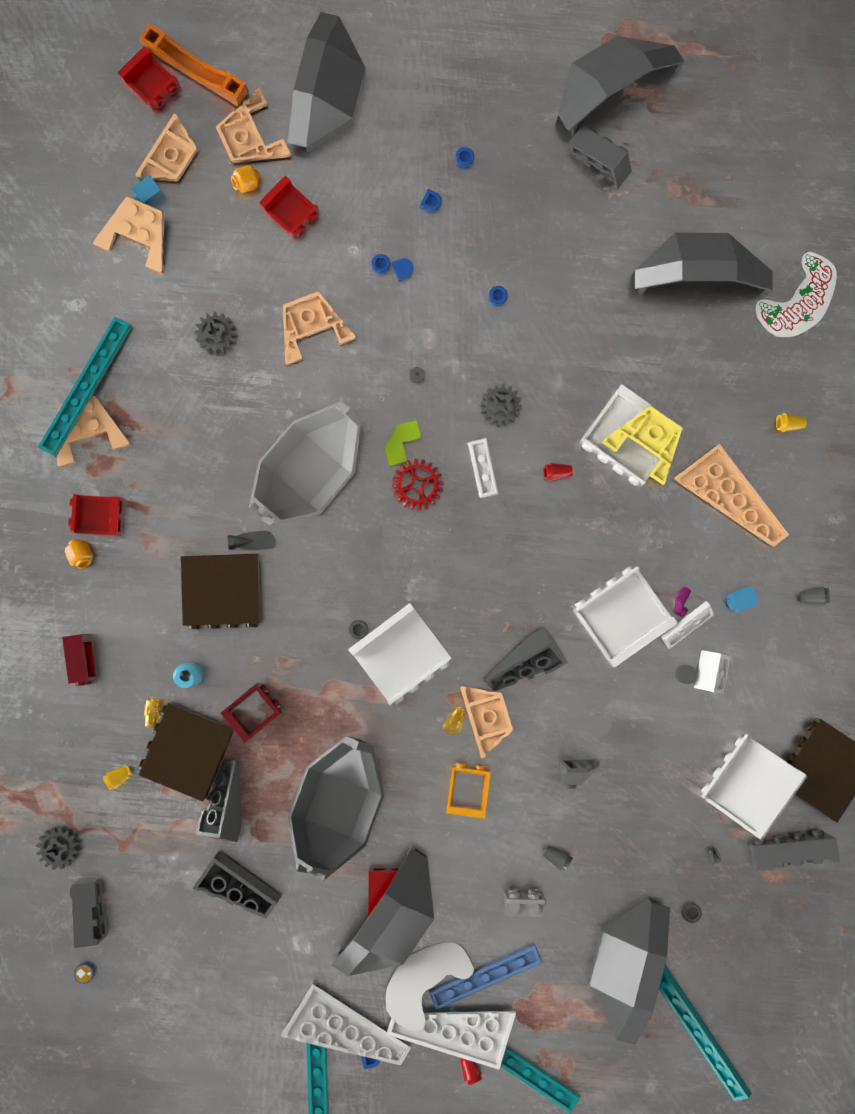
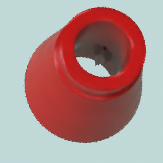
[543,462,573,482]
[459,1057,482,1085]

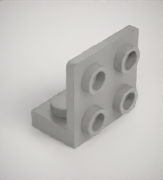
[504,888,546,917]

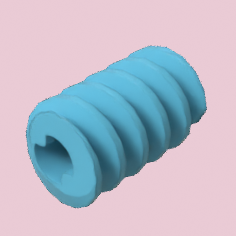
[173,662,204,688]

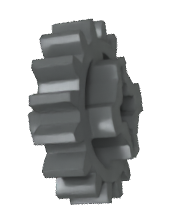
[194,312,237,354]
[481,384,522,426]
[36,827,80,870]

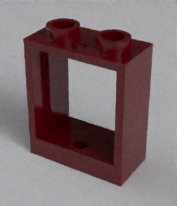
[62,634,97,687]
[220,683,282,743]

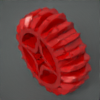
[392,459,444,511]

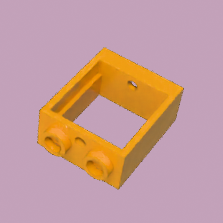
[446,763,491,819]

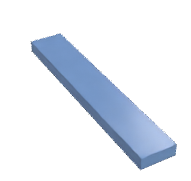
[429,943,543,1010]

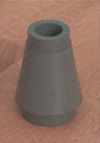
[801,587,830,605]
[543,846,573,871]

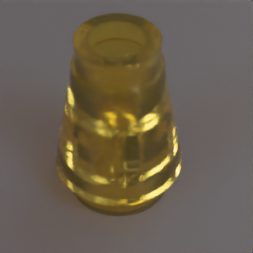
[144,698,163,728]
[442,706,467,736]

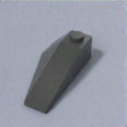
[484,627,568,691]
[559,759,600,789]
[196,760,242,842]

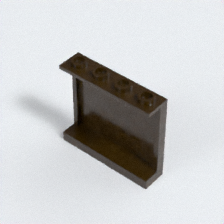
[181,553,262,629]
[138,702,234,802]
[785,718,855,823]

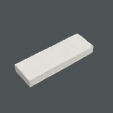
[468,438,499,498]
[661,601,714,649]

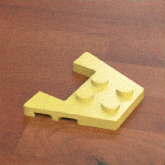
[602,405,682,485]

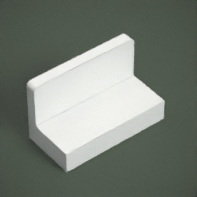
[694,650,731,694]

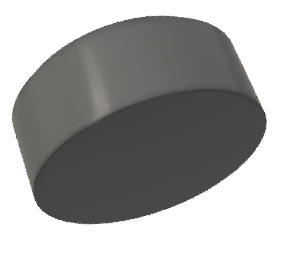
[349,620,368,639]
[677,665,697,684]
[681,903,702,923]

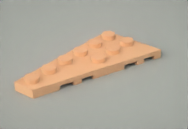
[673,444,789,547]

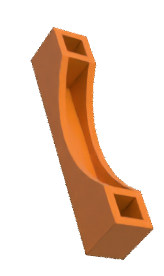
[139,23,249,107]

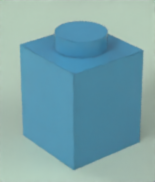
[131,175,164,205]
[727,586,760,613]

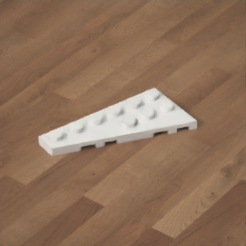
[281,984,411,1065]
[387,1011,516,1070]

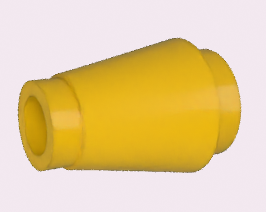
[776,413,807,432]
[102,765,133,790]

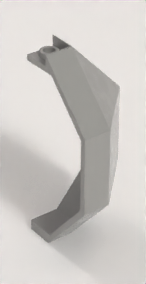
[249,401,362,526]

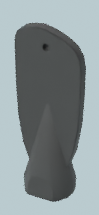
[227,531,275,549]

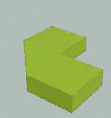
[384,420,421,467]

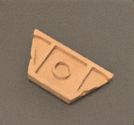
[135,114,198,182]
[460,686,513,758]

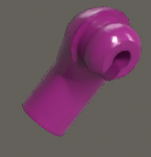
[674,587,691,617]

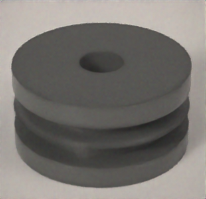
[410,367,425,383]
[708,848,721,865]

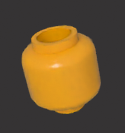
[231,165,261,193]
[64,539,93,569]

